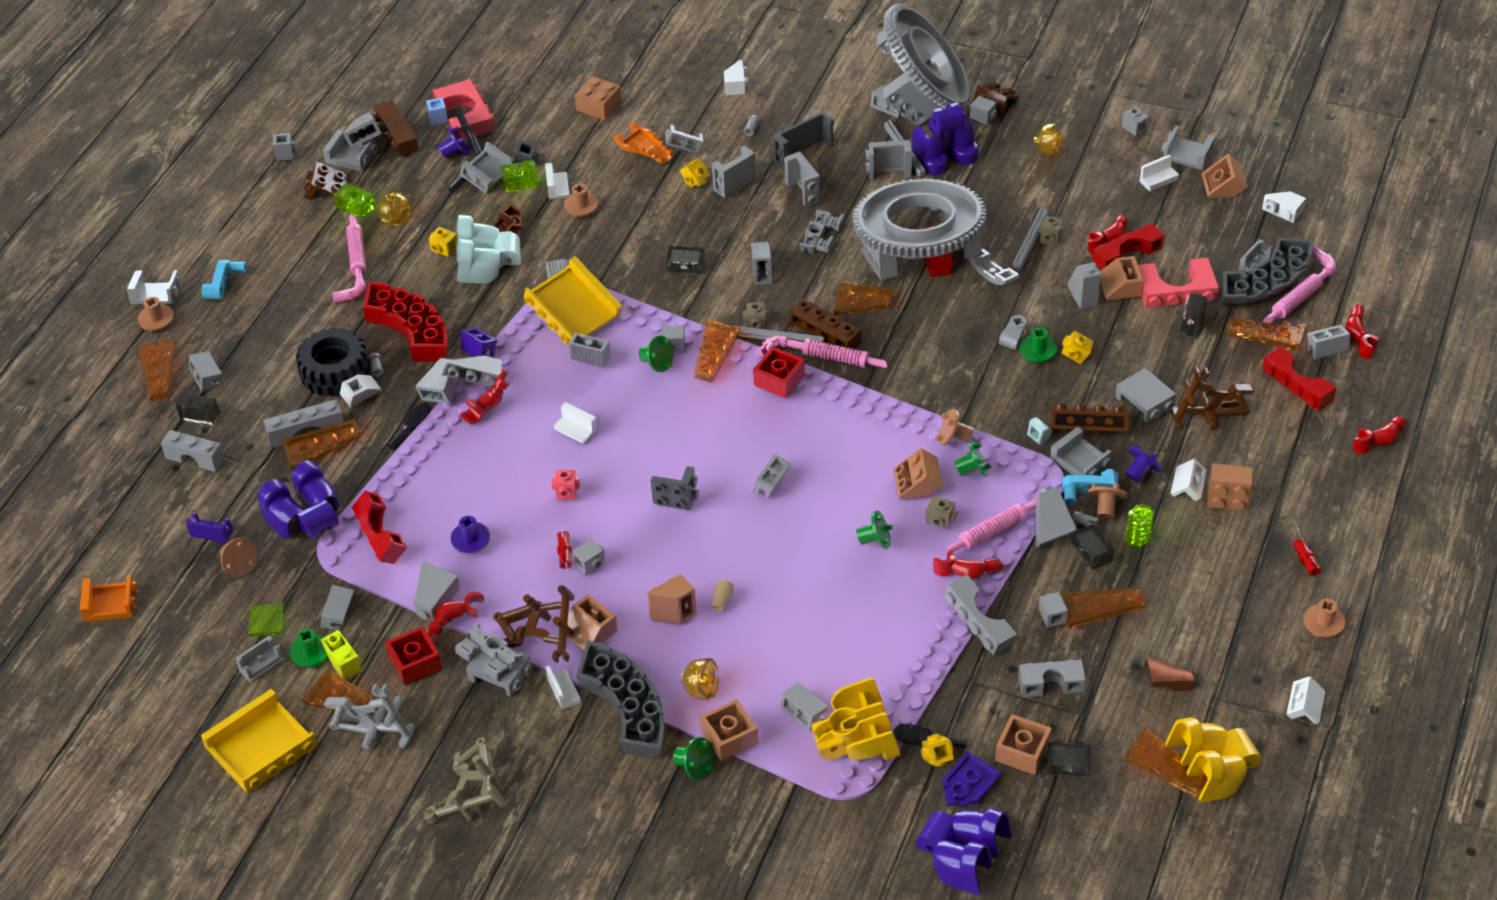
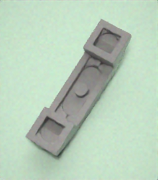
[967,248,1020,285]

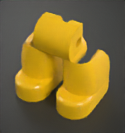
[811,677,901,761]
[1165,717,1262,803]

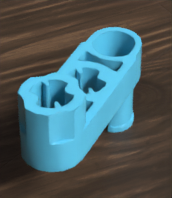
[202,260,247,300]
[1062,469,1118,506]

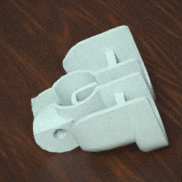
[456,215,521,284]

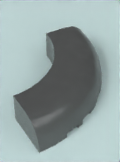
[1221,238,1314,305]
[576,640,665,758]

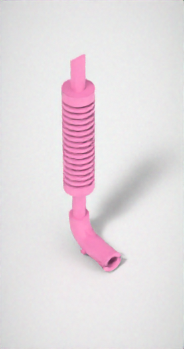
[332,215,367,304]
[1263,246,1336,323]
[759,336,887,368]
[947,496,1037,553]

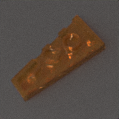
[1225,318,1306,350]
[695,319,740,383]
[137,338,175,401]
[282,419,361,471]
[1060,588,1146,628]
[1124,727,1208,798]

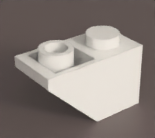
[724,60,748,95]
[1262,191,1306,223]
[340,374,382,408]

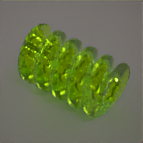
[1125,504,1154,547]

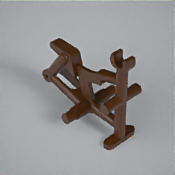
[1171,367,1255,430]
[493,585,575,663]

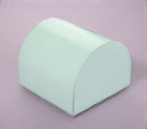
[1027,418,1052,445]

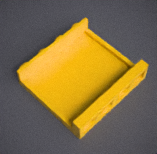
[524,256,622,346]
[201,689,317,794]

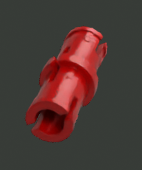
[556,531,572,569]
[1293,538,1321,576]

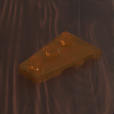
[834,282,893,315]
[301,669,375,716]

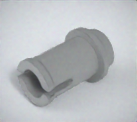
[743,115,761,136]
[368,353,384,377]
[1073,511,1098,530]

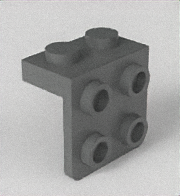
[650,466,699,510]

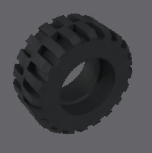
[296,328,370,396]

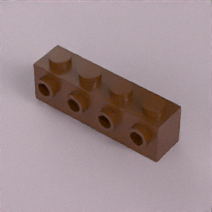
[372,100,419,157]
[790,299,861,349]
[1050,403,1129,432]

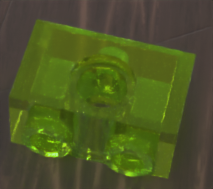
[500,160,539,193]
[333,183,376,219]

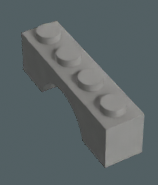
[263,399,345,448]
[944,575,1017,656]

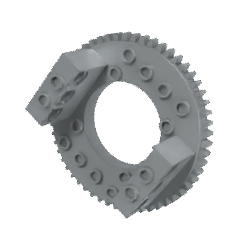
[876,3,971,127]
[853,178,987,280]

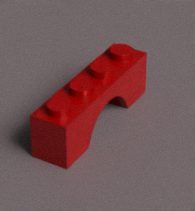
[1092,223,1164,270]
[1262,346,1336,411]
[352,491,407,564]

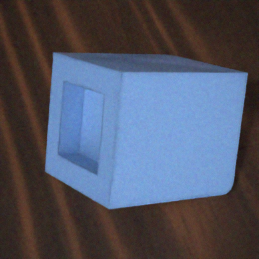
[426,97,448,126]

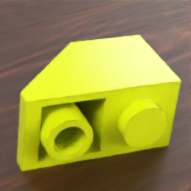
[320,630,362,681]

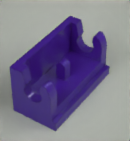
[460,327,498,358]
[186,513,234,543]

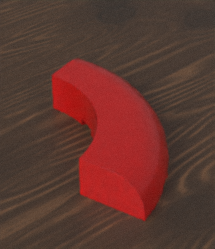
[363,282,448,362]

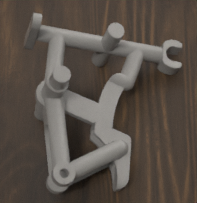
[324,684,415,749]

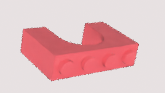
[433,79,495,140]
[1138,258,1219,308]

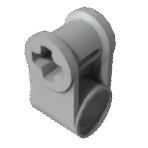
[999,315,1027,350]

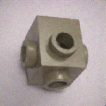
[1038,216,1065,246]
[743,302,769,329]
[926,496,957,529]

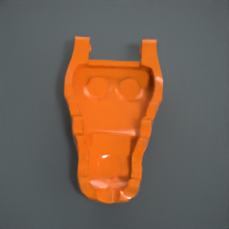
[613,122,673,164]

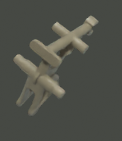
[425,737,505,824]

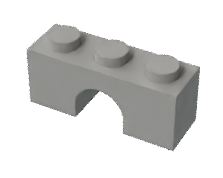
[161,430,225,472]
[1018,660,1086,697]

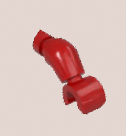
[1087,215,1129,254]
[1345,304,1380,359]
[460,369,509,425]
[1353,415,1407,454]
[933,551,1004,580]
[427,591,485,644]

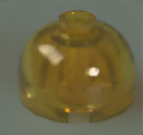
[1034,122,1062,157]
[377,192,412,225]
[681,658,719,700]

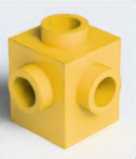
[679,158,710,188]
[429,227,458,257]
[1062,331,1094,364]
[921,734,954,767]

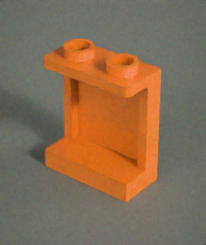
[80,575,138,622]

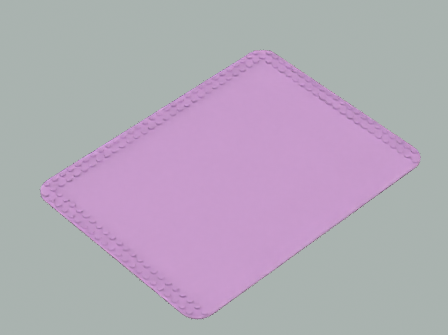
[317,288,1064,800]

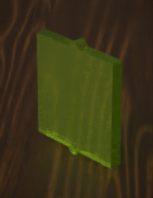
[248,604,284,637]

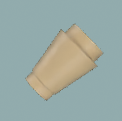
[711,580,734,611]

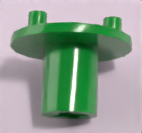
[1020,327,1057,363]
[639,336,674,372]
[954,441,992,477]
[856,510,893,549]
[290,628,328,668]
[673,737,714,780]

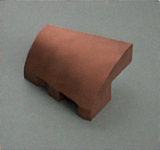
[491,202,524,238]
[1146,657,1194,691]

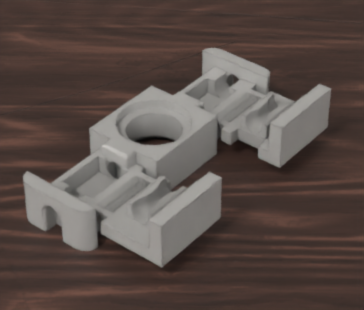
[799,210,844,254]
[455,624,523,681]

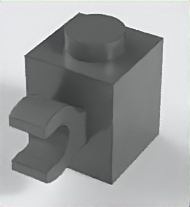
[514,139,545,168]

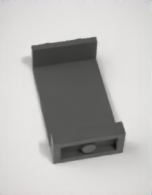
[773,111,834,170]

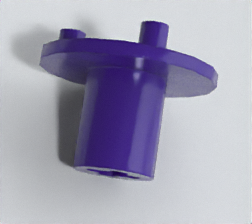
[438,126,472,158]
[1125,445,1162,483]
[451,515,490,553]

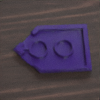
[942,751,1003,807]

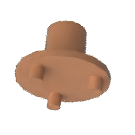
[564,184,599,218]
[137,297,174,333]
[936,409,973,446]
[1088,483,1127,518]
[220,538,258,577]
[1304,598,1345,638]

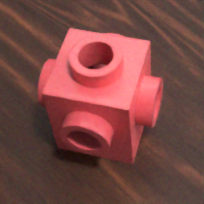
[551,470,580,500]

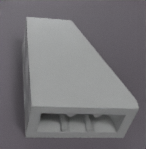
[343,112,382,149]
[751,242,772,285]
[1067,262,1101,310]
[415,358,459,404]
[1036,486,1077,548]
[414,562,460,621]

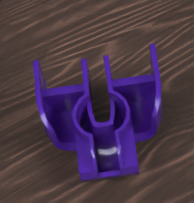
[911,102,979,175]
[258,461,340,539]
[916,808,1012,895]

